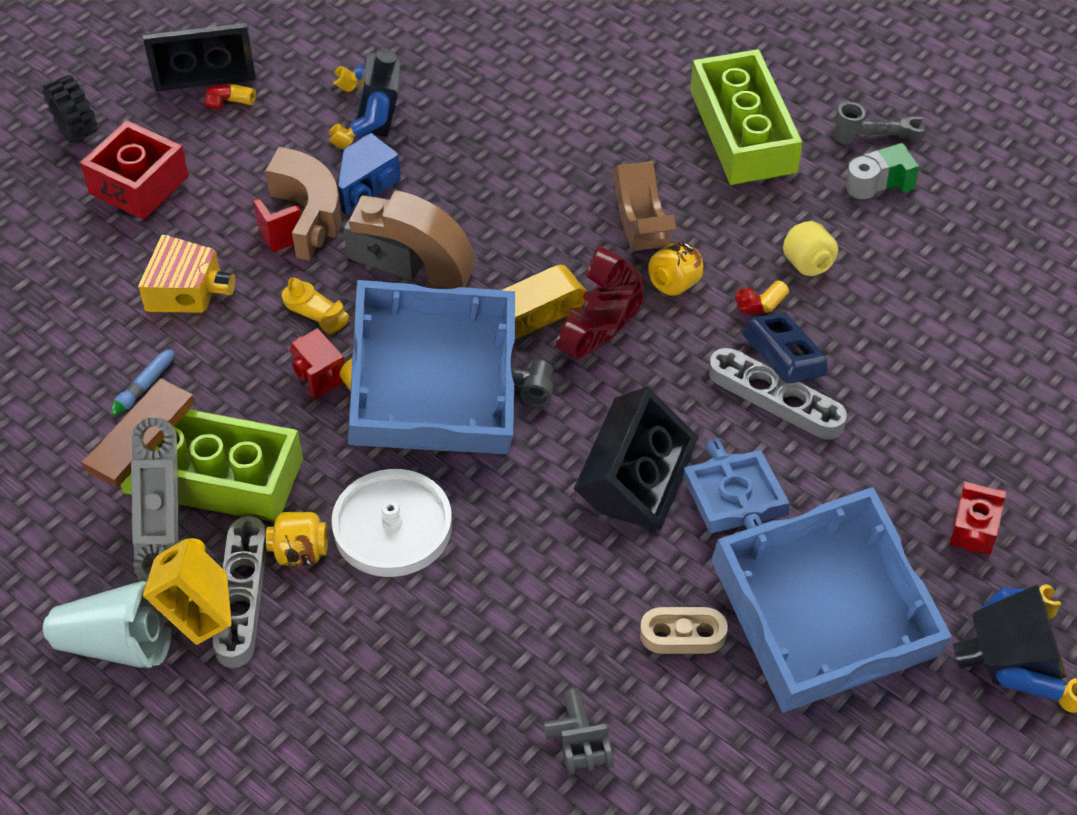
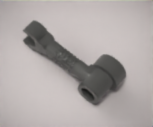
[834,102,926,144]
[511,360,554,407]

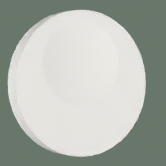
[332,469,452,577]

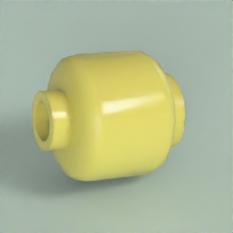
[783,221,838,276]

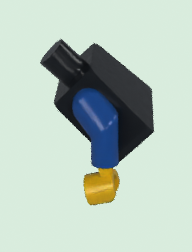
[329,48,400,150]
[953,584,1077,713]

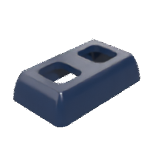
[742,312,828,383]

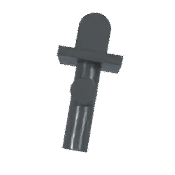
[543,689,614,775]

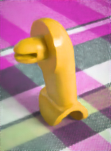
[281,277,350,335]

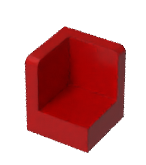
[253,198,302,253]

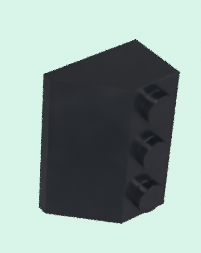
[143,23,256,92]
[574,386,699,531]

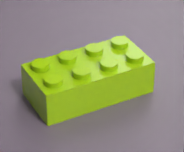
[690,49,802,185]
[121,409,303,523]

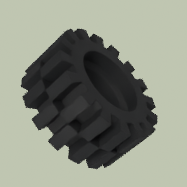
[42,75,98,143]

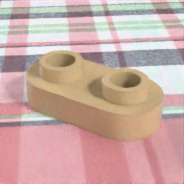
[640,607,728,654]

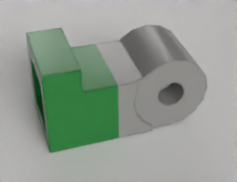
[846,143,919,199]

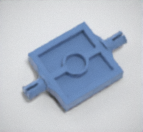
[684,438,790,533]

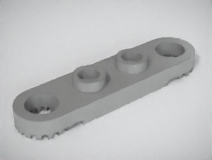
[131,417,179,581]

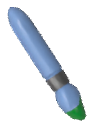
[111,349,175,416]

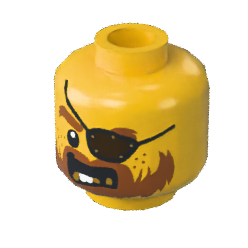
[648,241,704,296]
[266,512,328,566]

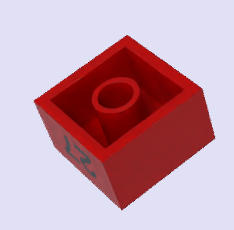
[80,120,189,220]

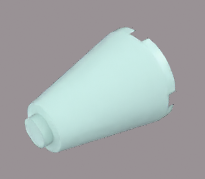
[43,580,172,669]

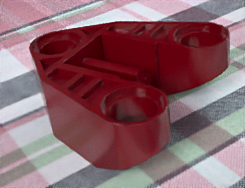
[555,245,644,359]

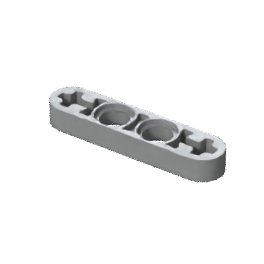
[709,348,847,440]
[213,516,267,668]

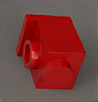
[290,329,345,399]
[949,482,1006,555]

